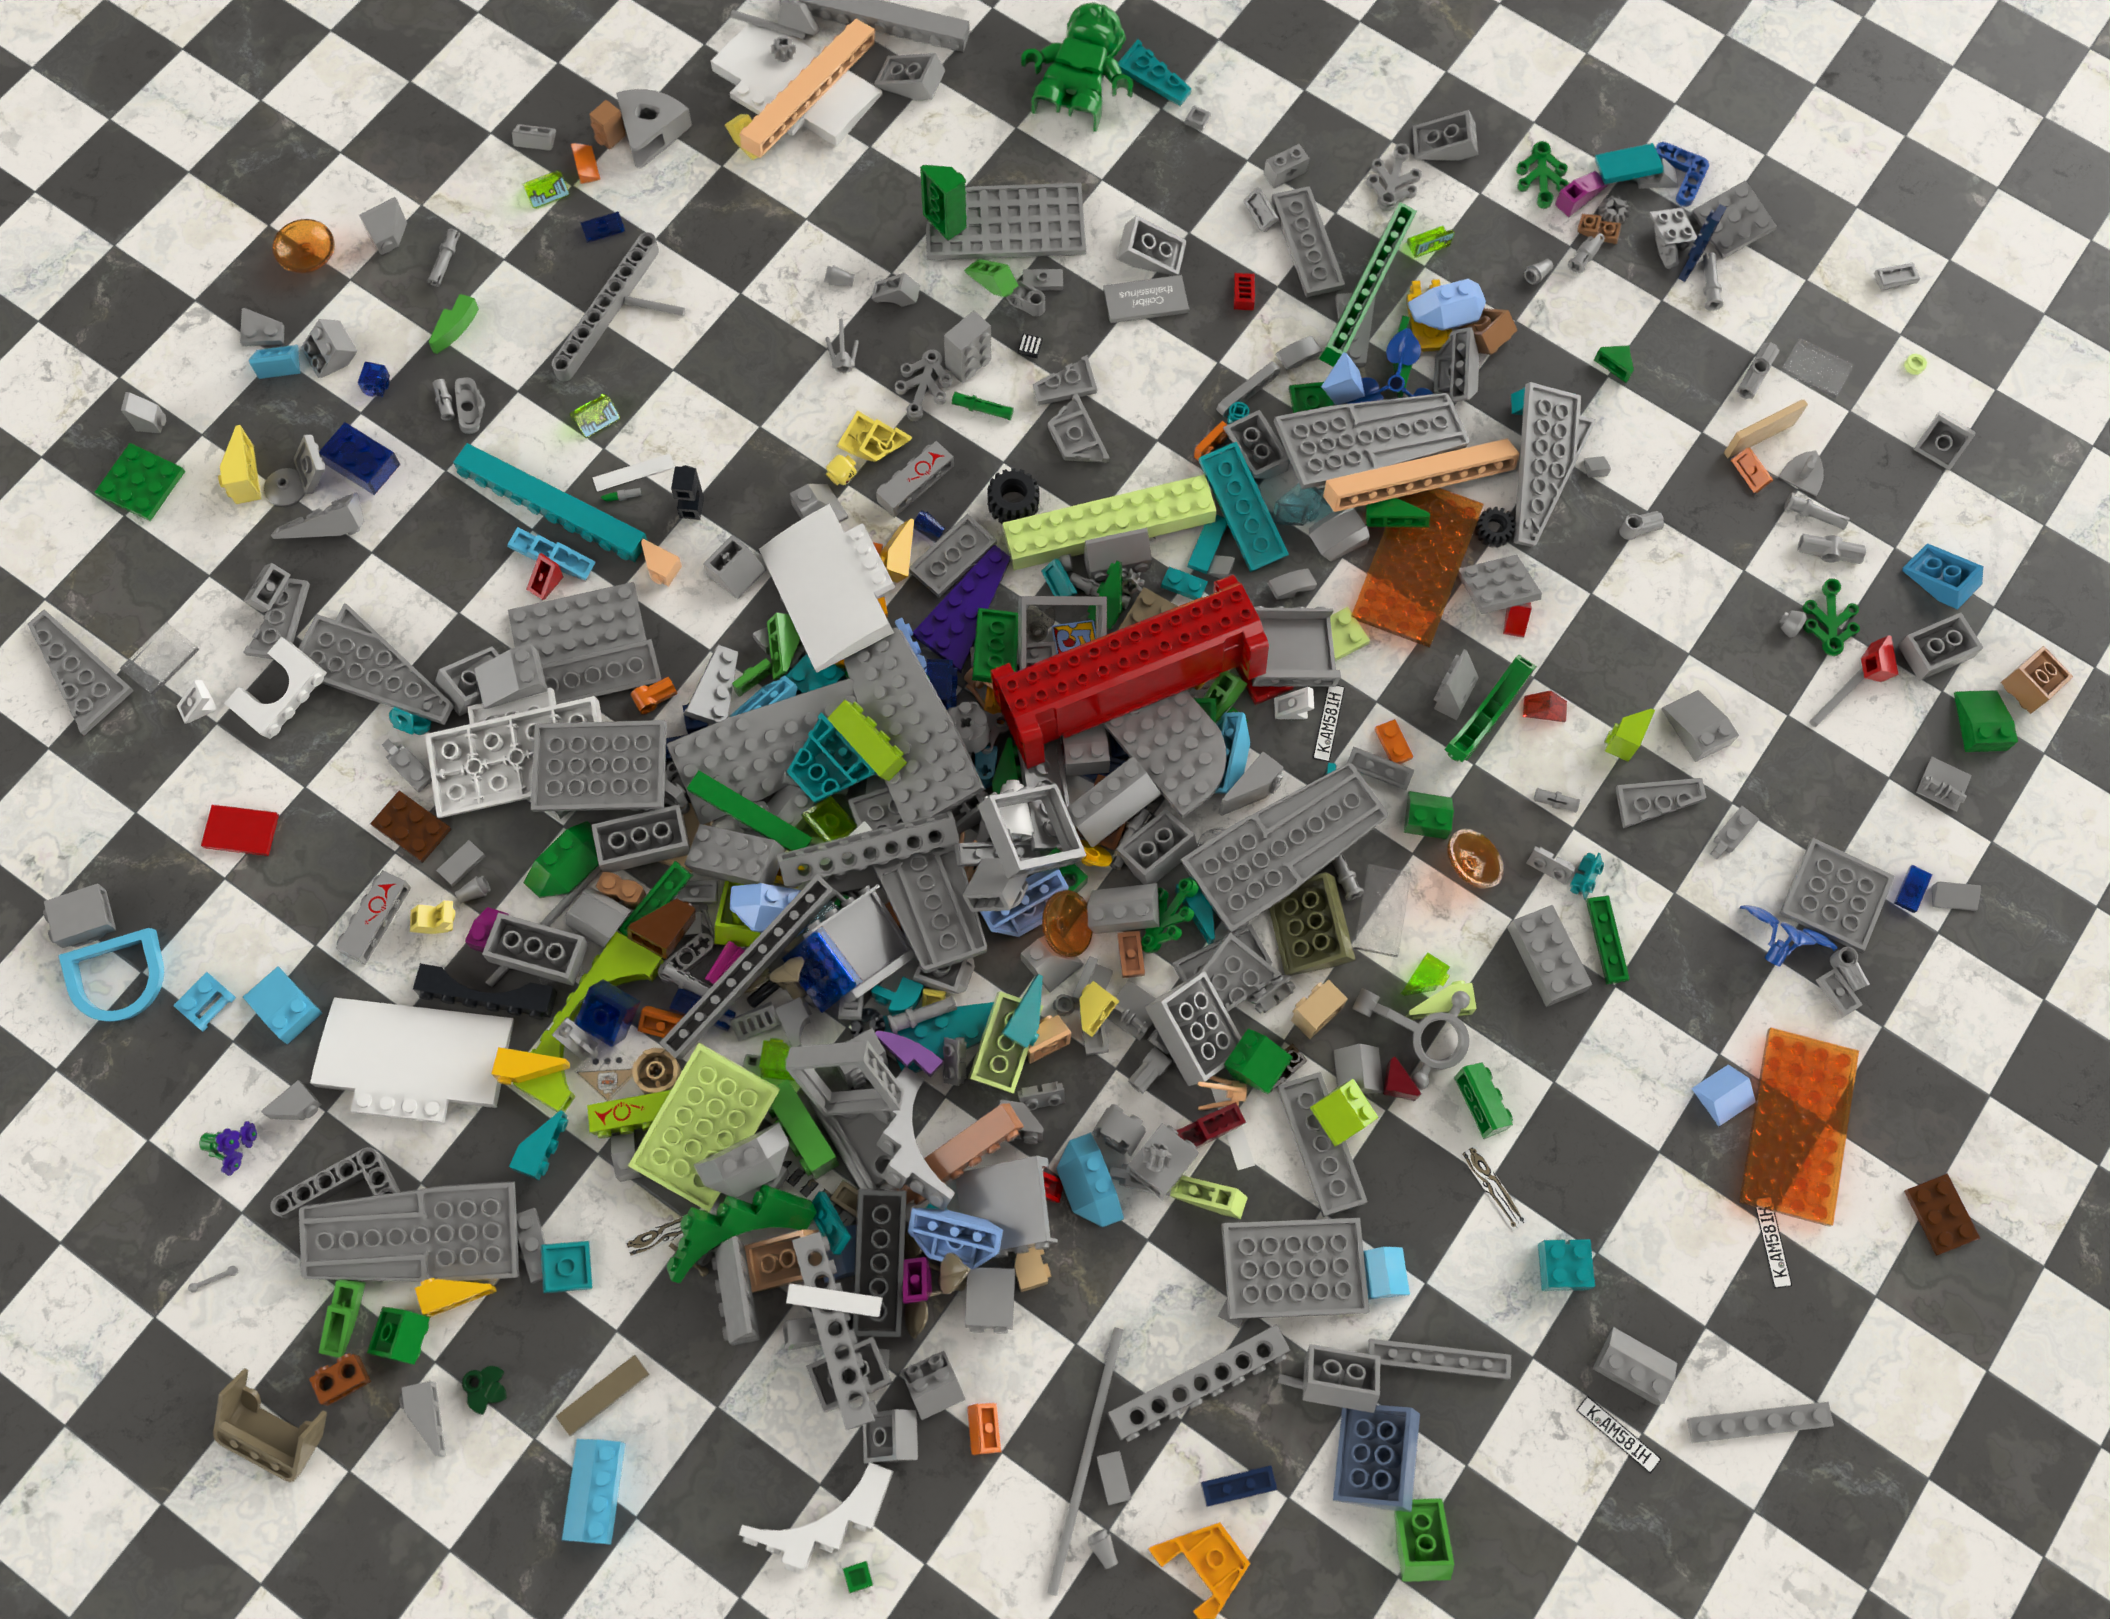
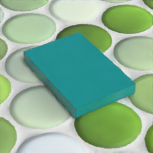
[1595,143,1664,185]

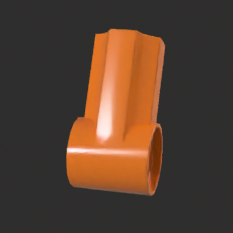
[630,677,678,714]

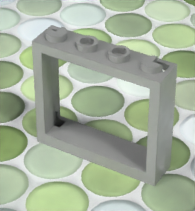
[1018,596,1107,671]
[977,783,1087,879]
[785,1041,904,1116]

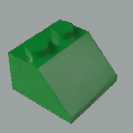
[1404,791,1454,839]
[1224,1028,1293,1094]
[367,1306,430,1365]

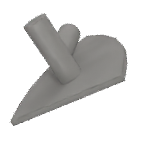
[1778,450,1824,496]

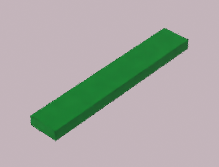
[687,771,812,851]

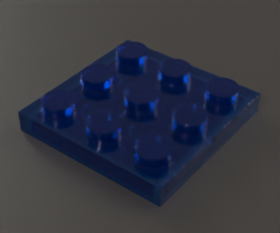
[782,926,863,1013]

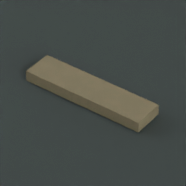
[556,1355,650,1436]

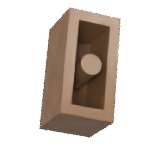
[589,100,626,150]

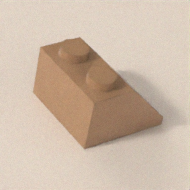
[1458,308,1517,355]

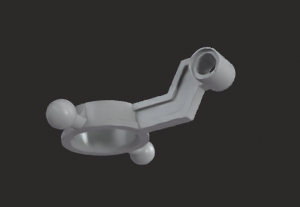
[1352,988,1470,1090]

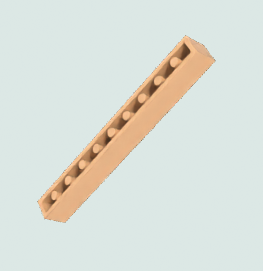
[740,19,875,158]
[1323,439,1520,512]

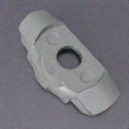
[455,378,485,434]

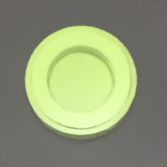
[1904,354,1927,375]

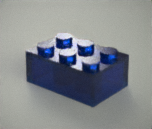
[319,422,401,495]

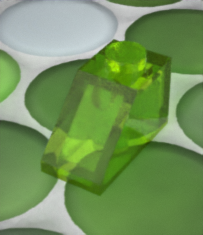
[1401,952,1450,996]

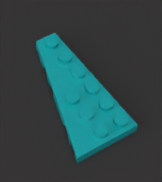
[883,1002,994,1073]

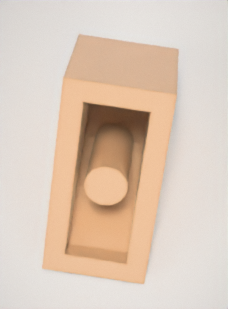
[641,539,682,586]

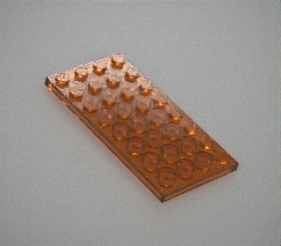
[1351,488,1484,648]
[1739,1027,1859,1227]

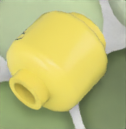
[826,455,857,486]

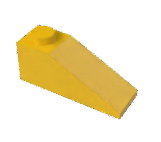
[879,518,914,583]
[491,1047,570,1085]
[415,1278,497,1317]

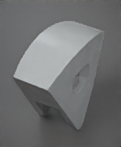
[616,89,692,168]

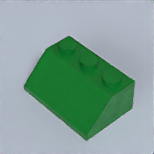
[1454,1062,1513,1139]

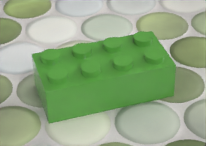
[768,1079,839,1180]

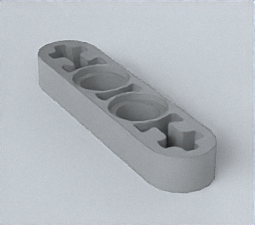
[1216,361,1281,417]

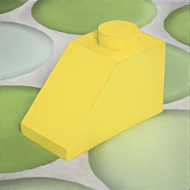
[1079,981,1119,1037]

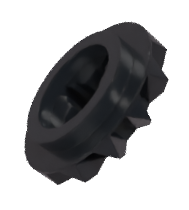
[850,1008,885,1037]

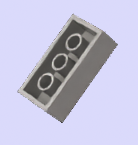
[591,805,690,872]
[684,824,786,885]
[1507,905,1593,1007]
[482,913,589,986]

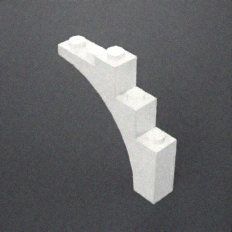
[739,1462,893,1574]

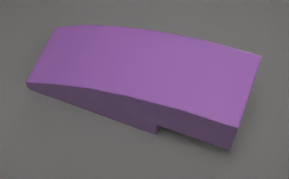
[875,1030,943,1077]

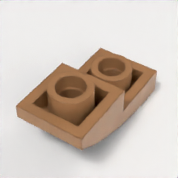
[1578,214,1621,244]

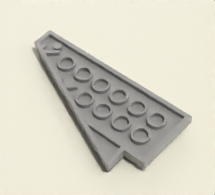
[1514,382,1596,547]
[298,603,454,725]

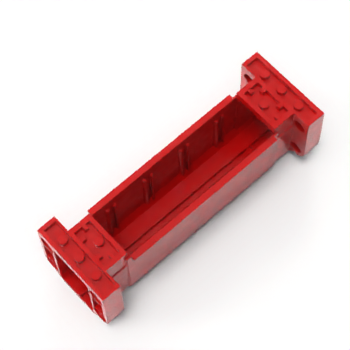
[990,574,1269,769]

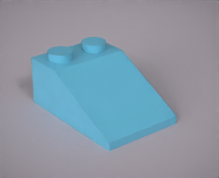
[243,966,322,1045]

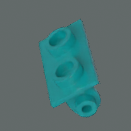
[1570,853,1604,900]

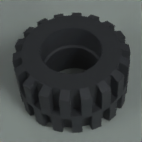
[987,468,1040,524]

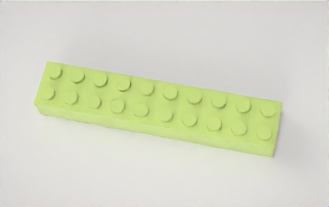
[1003,474,1216,570]

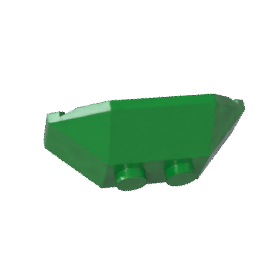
[523,821,599,898]

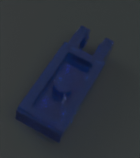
[669,988,736,1031]

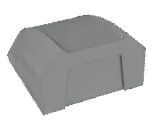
[1309,508,1370,561]
[566,888,630,948]
[913,958,975,994]

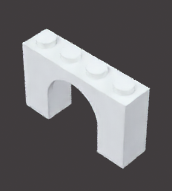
[224,637,327,739]

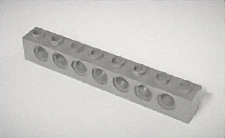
[777,811,959,887]
[792,1231,878,1430]
[1107,1325,1290,1442]

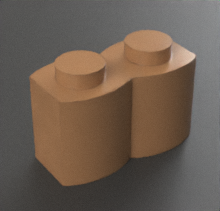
[596,872,646,910]

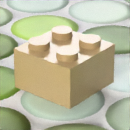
[1291,979,1348,1039]

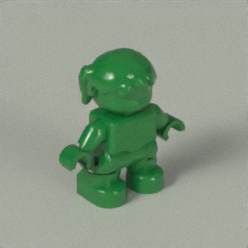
[1021,3,1133,132]

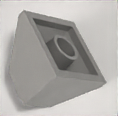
[359,197,407,255]
[790,484,849,523]
[1021,931,1083,993]

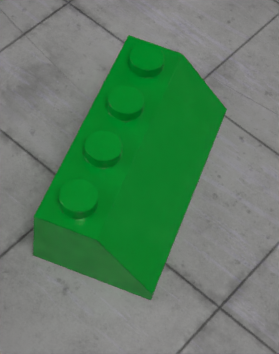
[920,165,967,241]

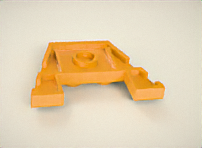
[1148,1522,1250,1619]

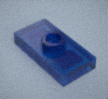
[580,211,625,242]
[1894,865,1933,913]

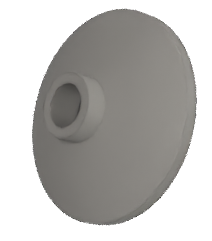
[264,468,305,506]

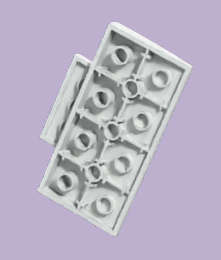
[711,17,883,147]
[759,504,895,672]
[425,688,602,819]
[310,997,514,1123]

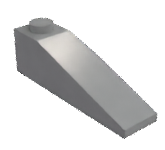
[271,492,364,539]

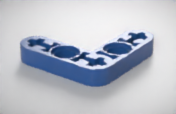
[1655,142,1709,207]

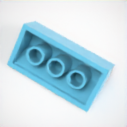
[562,1439,626,1544]

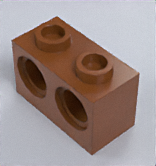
[309,1353,372,1406]

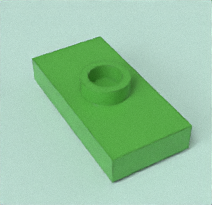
[732,658,772,696]

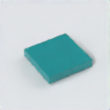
[540,1241,592,1294]

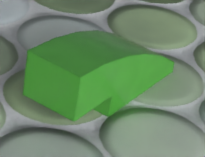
[429,294,479,354]
[319,1279,366,1358]

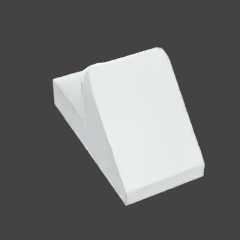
[177,680,217,724]
[1274,687,1314,719]

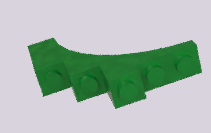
[1444,654,1537,762]
[667,1184,817,1284]

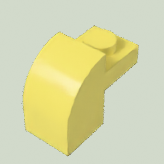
[410,900,455,934]

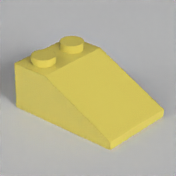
[218,425,261,504]

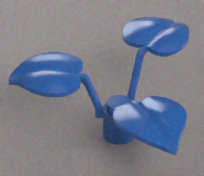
[1347,328,1433,404]
[1739,905,1838,967]

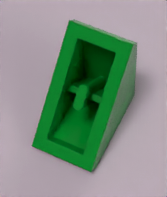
[1594,345,1634,383]

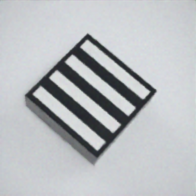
[1018,333,1043,358]

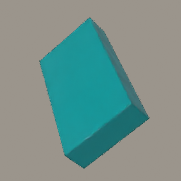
[1041,559,1077,606]

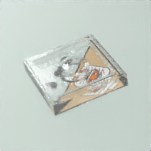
[574,1038,634,1102]

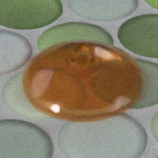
[273,219,335,273]
[1447,829,1504,889]
[1042,890,1093,957]

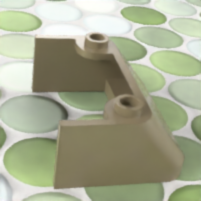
[213,1368,327,1482]

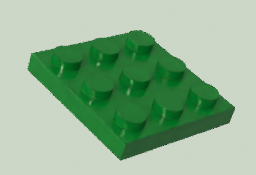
[94,443,185,521]

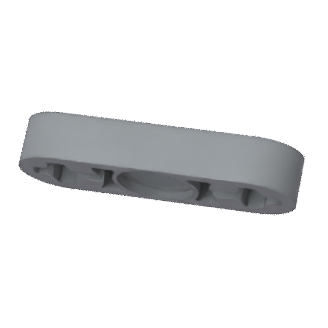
[658,933,715,984]

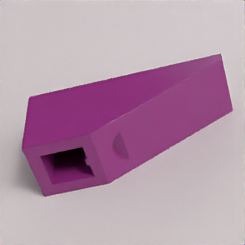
[1555,171,1609,217]

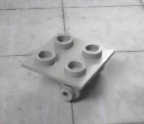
[1649,208,1697,249]
[1916,757,1972,812]
[1107,980,1156,1041]

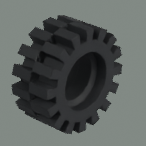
[1475,507,1516,548]

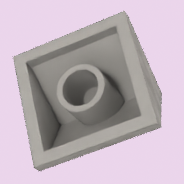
[1333,1043,1384,1094]

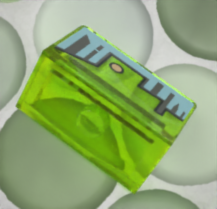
[522,170,570,209]
[1407,226,1454,258]
[569,394,620,438]

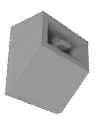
[301,319,357,378]
[703,535,766,600]
[1000,1100,1044,1144]
[901,1351,966,1420]

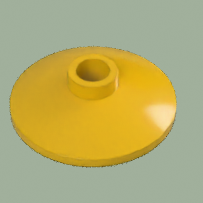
[1080,840,1112,867]

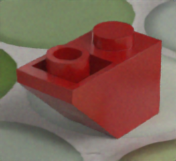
[1861,635,1899,682]

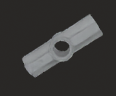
[1737,342,1780,399]
[1798,534,1866,564]

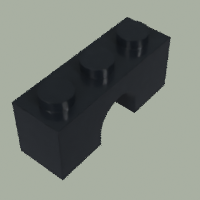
[671,465,704,520]

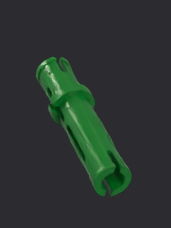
[951,392,1014,421]

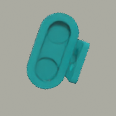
[389,707,431,735]

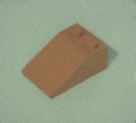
[2000,646,2073,714]

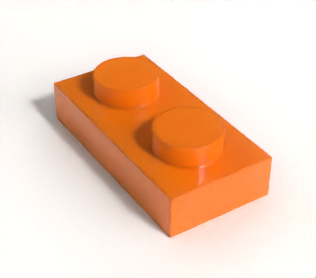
[1194,421,1228,460]
[1731,447,1773,493]
[1375,719,1413,764]

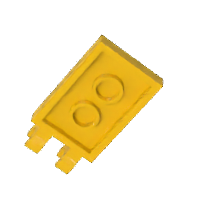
[1406,279,1452,352]

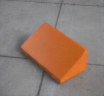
[571,143,600,184]
[637,1006,685,1038]
[967,1403,1001,1455]

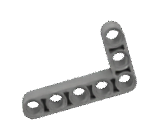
[270,1147,400,1219]

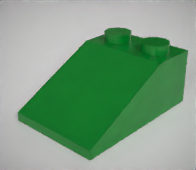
[1954,690,2018,752]

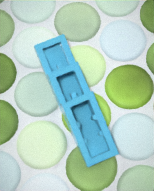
[507,527,595,581]

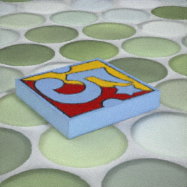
[1052,620,1096,655]

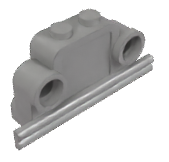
[810,1100,893,1189]

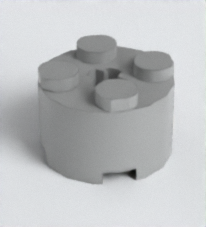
[948,702,990,754]
[1093,1104,1146,1156]

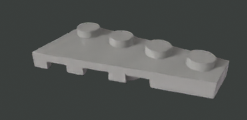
[243,578,310,660]

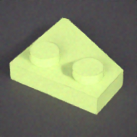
[1330,607,1370,661]

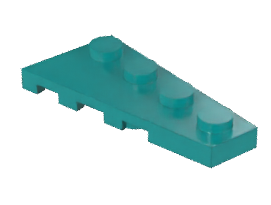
[1118,39,1192,106]

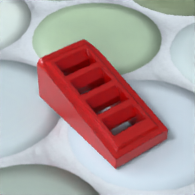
[1234,273,1255,310]

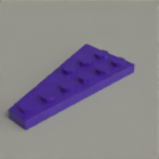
[913,545,1011,673]

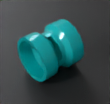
[1227,402,1249,425]

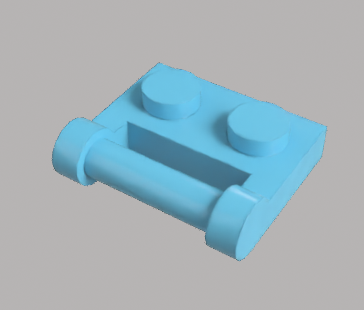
[173,972,236,1031]

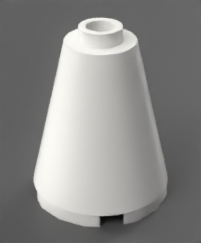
[998,780,1034,841]

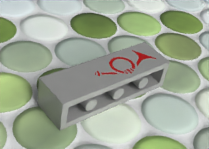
[876,441,954,518]
[336,870,411,965]

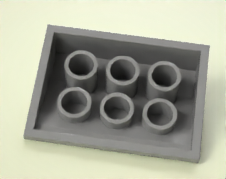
[1145,971,1241,1086]
[711,1236,760,1346]

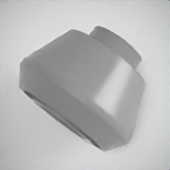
[1779,610,1807,638]

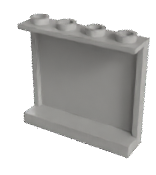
[1252,606,1341,687]
[803,884,916,1003]
[956,1156,1058,1258]

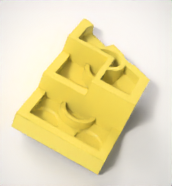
[837,410,912,462]

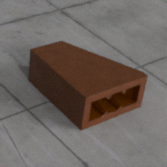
[628,898,696,959]

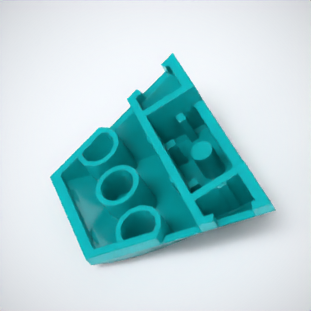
[787,712,876,803]

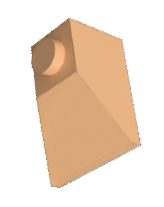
[1028,1015,1071,1064]

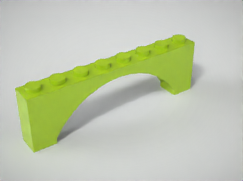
[513,931,664,1112]

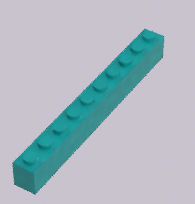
[453,443,648,562]

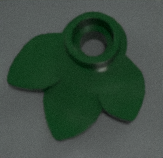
[462,1366,507,1415]

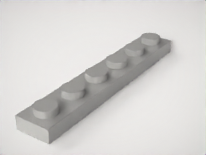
[1368,1339,1511,1380]
[1687,1402,1834,1443]

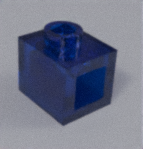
[357,361,390,397]

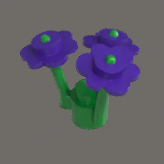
[199,1121,257,1176]

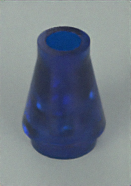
[914,510,945,538]

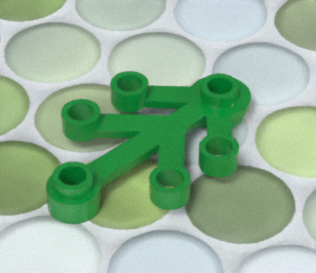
[1516,141,1569,209]
[1802,578,1860,656]
[1141,878,1199,953]

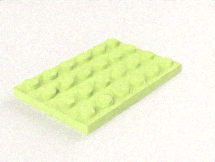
[628,1043,780,1212]

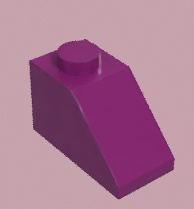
[465,907,509,953]
[903,1257,932,1303]

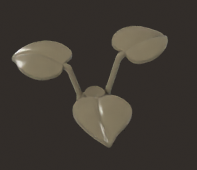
[743,930,809,1000]
[904,1229,970,1339]

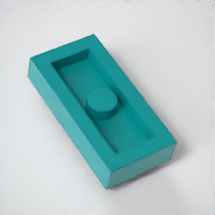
[1161,566,1208,600]

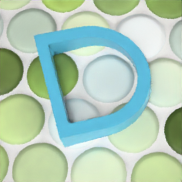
[58,928,164,1022]

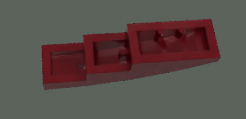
[1176,1102,1246,1148]

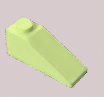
[1405,981,1477,1020]
[1170,1176,1248,1219]

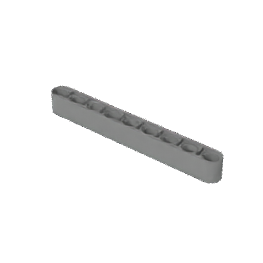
[552,232,659,382]

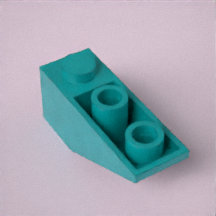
[509,1110,568,1180]

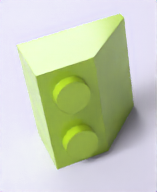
[1604,708,1655,762]
[1310,1079,1378,1146]

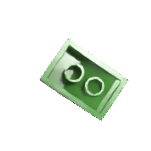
[1394,1498,1454,1582]

